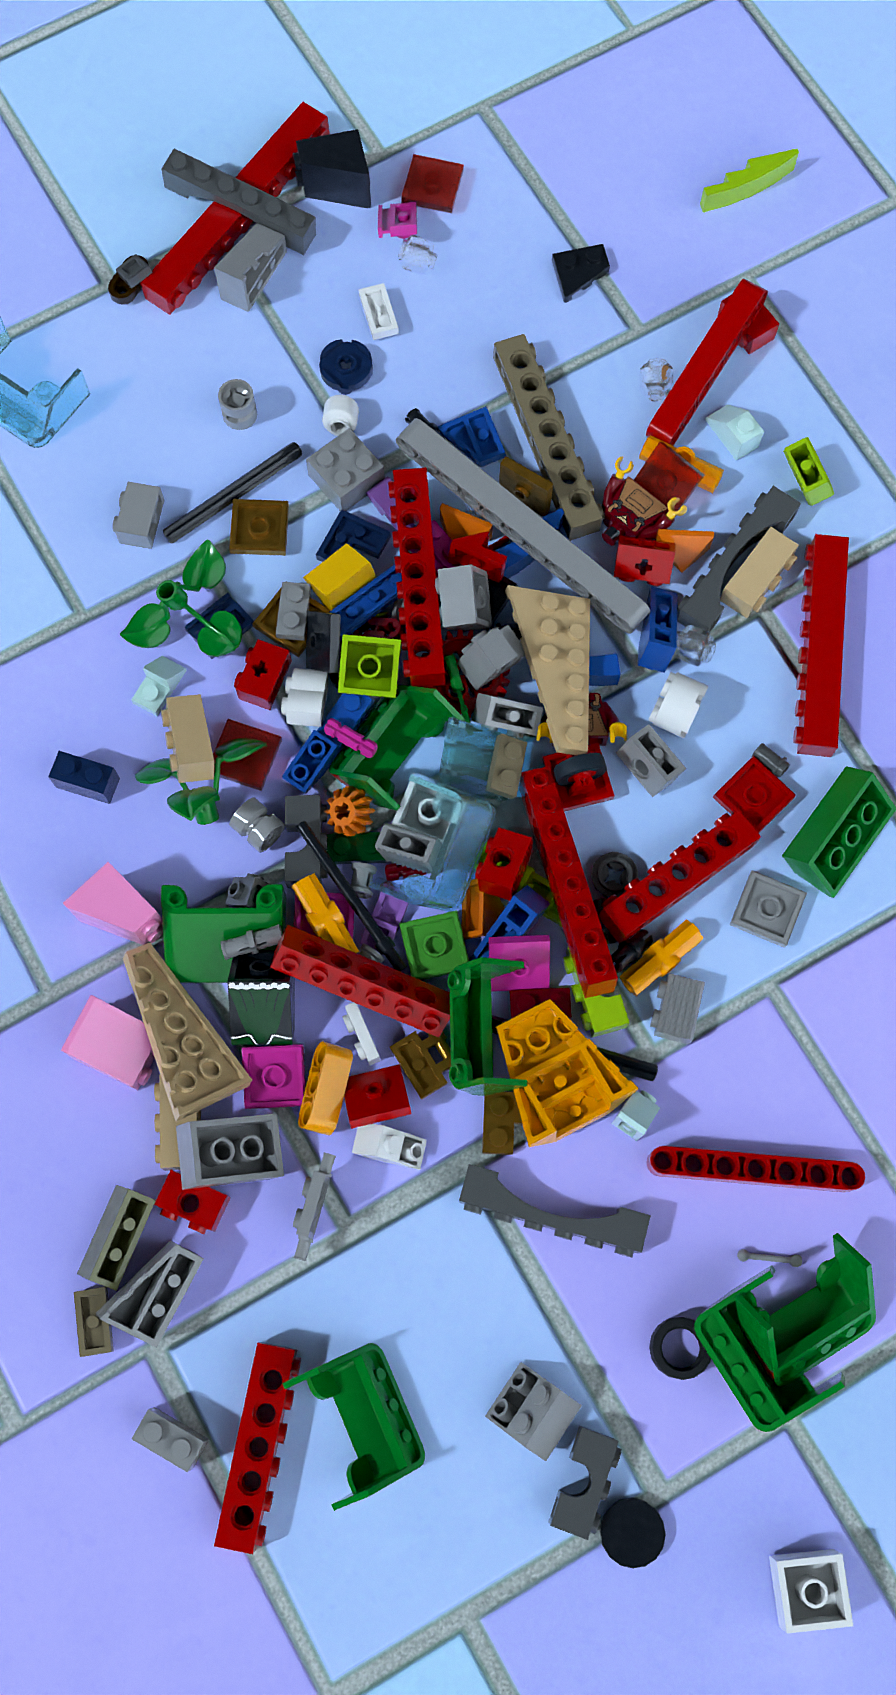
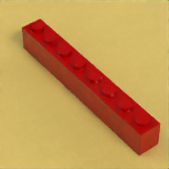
[793,534,849,757]

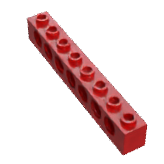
[388,467,445,687]
[519,766,618,998]

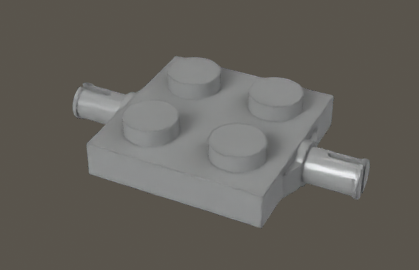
[293,1152,336,1261]

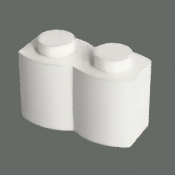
[281,668,329,727]

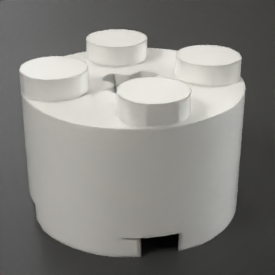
[648,671,708,738]

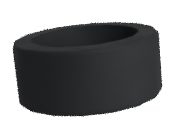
[649,1317,711,1380]

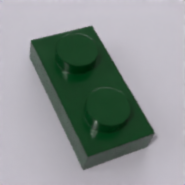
[327,832,387,864]

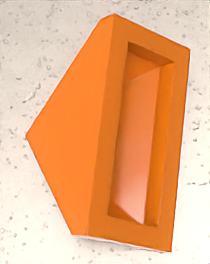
[440,503,493,542]
[655,529,714,573]
[461,879,505,940]

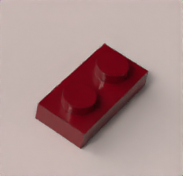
[509,988,572,1019]

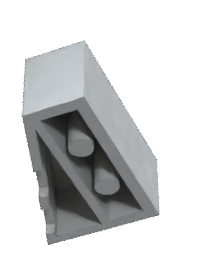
[214,223,287,312]
[96,1240,204,1348]

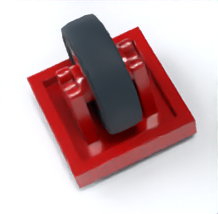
[542,743,615,812]

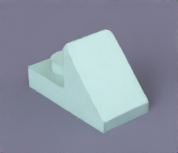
[131,656,187,716]

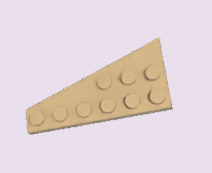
[505,585,590,755]
[123,943,252,1122]

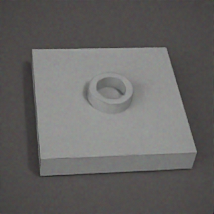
[729,870,807,948]

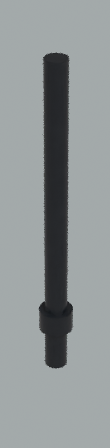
[296,821,407,972]

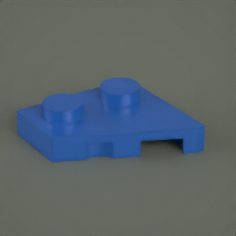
[438,406,507,467]

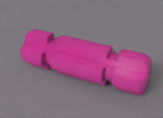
[324,718,378,758]

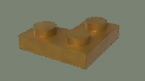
[482,1092,523,1155]

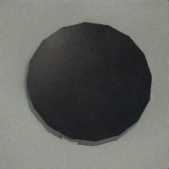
[599,1497,666,1569]

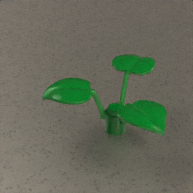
[120,539,242,657]
[135,738,267,825]

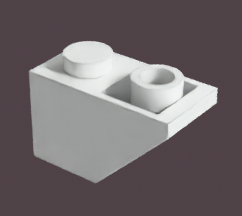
[352,1124,427,1170]

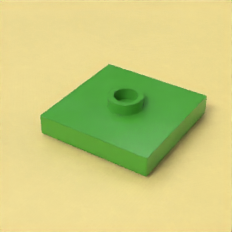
[399,910,469,980]

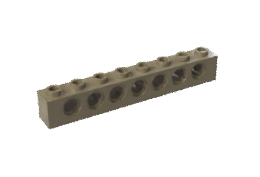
[493,334,604,541]

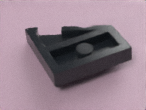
[552,244,610,303]

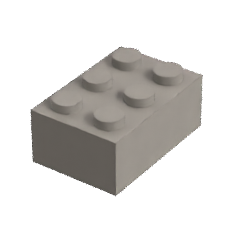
[176,1113,284,1190]

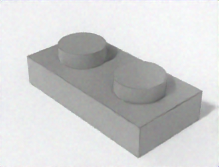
[276,582,311,641]

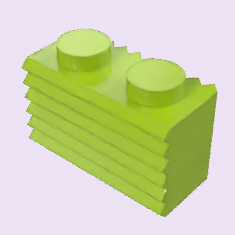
[783,437,835,506]

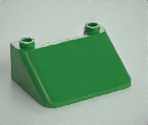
[161,884,287,983]

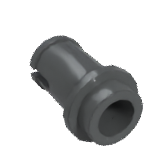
[751,743,790,778]

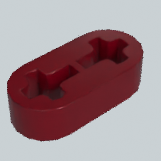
[353,617,405,640]

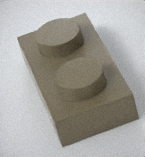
[486,733,527,799]
[73,1287,114,1357]

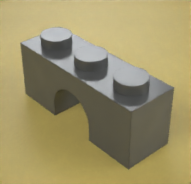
[285,795,328,888]
[548,1425,622,1540]

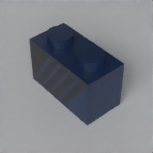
[48,751,120,804]

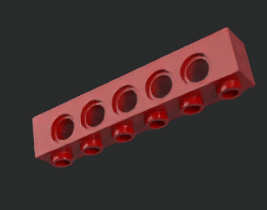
[598,810,761,944]
[270,924,450,1038]
[214,1342,301,1555]

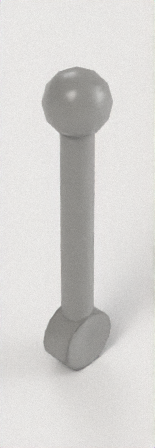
[737,1249,803,1267]

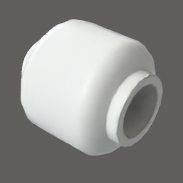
[322,394,359,436]

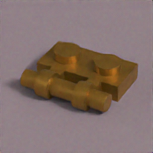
[390,1031,451,1100]

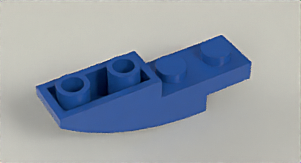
[282,693,374,794]

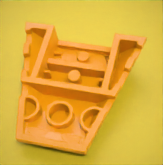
[496,999,638,1148]

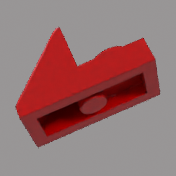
[448,532,507,583]

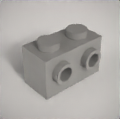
[472,693,543,739]

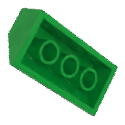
[782,766,896,898]

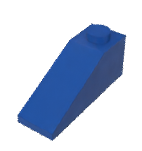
[638,586,678,673]
[469,885,551,961]

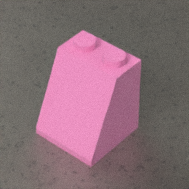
[63,862,163,945]
[61,995,155,1091]

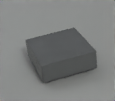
[116,254,153,289]

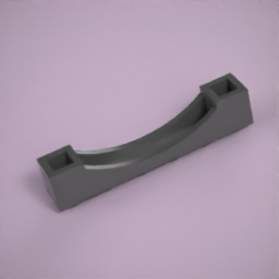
[161,148,316,255]
[677,485,801,639]
[459,1164,651,1258]

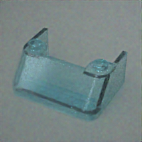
[0,317,91,448]
[369,773,496,912]

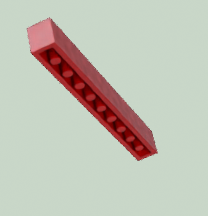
[141,101,330,315]

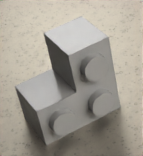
[456,625,525,691]

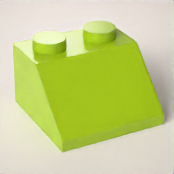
[338,634,401,698]

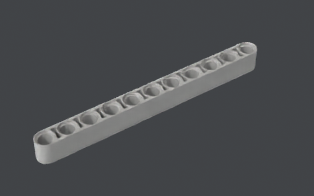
[395,418,650,634]

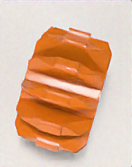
[324,786,376,836]

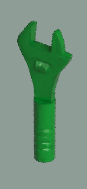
[444,655,473,732]

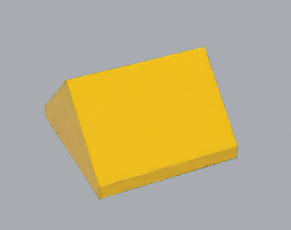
[303,543,376,610]

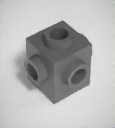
[225,873,271,908]

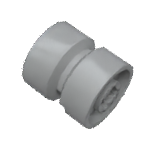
[218,379,258,430]
[229,797,285,853]

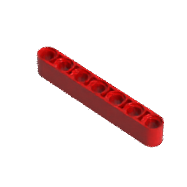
[646,278,768,446]
[646,1146,865,1193]

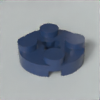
[319,339,373,395]

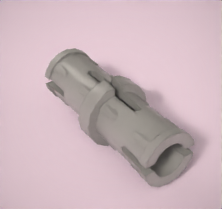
[220,924,283,960]

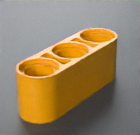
[298,1041,353,1136]

